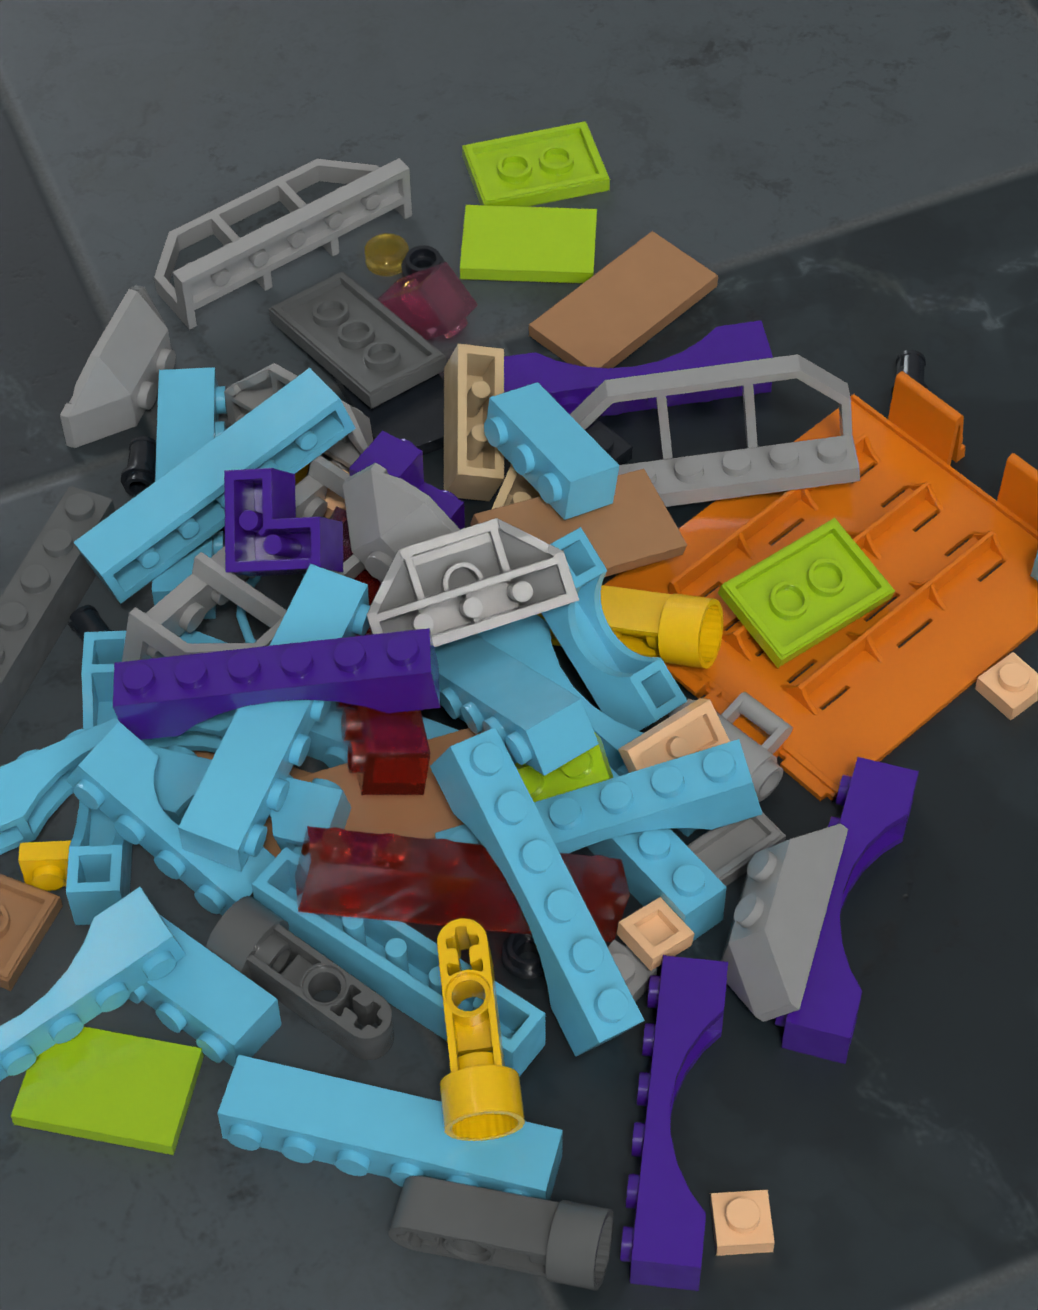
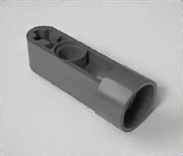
[206,896,394,1060]
[388,1176,614,1291]

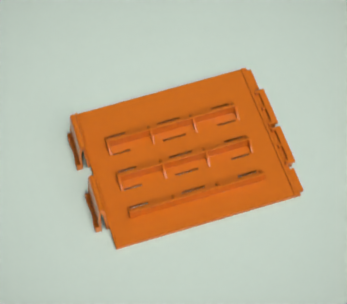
[604,371,1038,802]

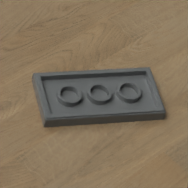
[269,272,447,409]

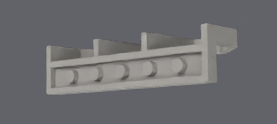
[154,158,412,330]
[570,354,860,507]
[122,455,365,662]

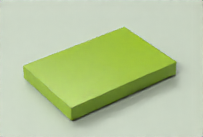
[462,121,610,207]
[460,205,597,283]
[718,518,895,668]
[11,1026,204,1155]

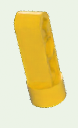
[537,585,723,669]
[437,918,525,1141]

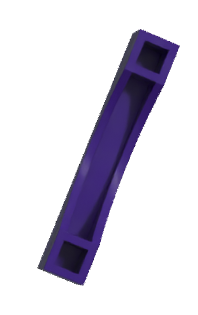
[504,320,773,416]
[112,628,440,740]
[775,757,919,1064]
[620,955,728,1291]

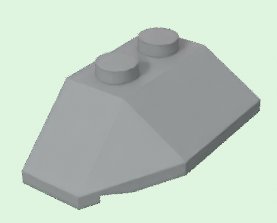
[60,285,176,448]
[224,363,373,472]
[343,463,460,583]
[366,518,579,647]
[721,823,848,1022]

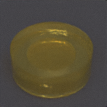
[364,233,409,276]

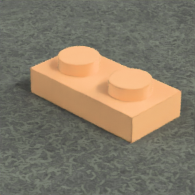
[618,698,730,773]

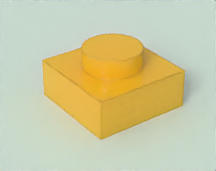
[18,841,71,891]

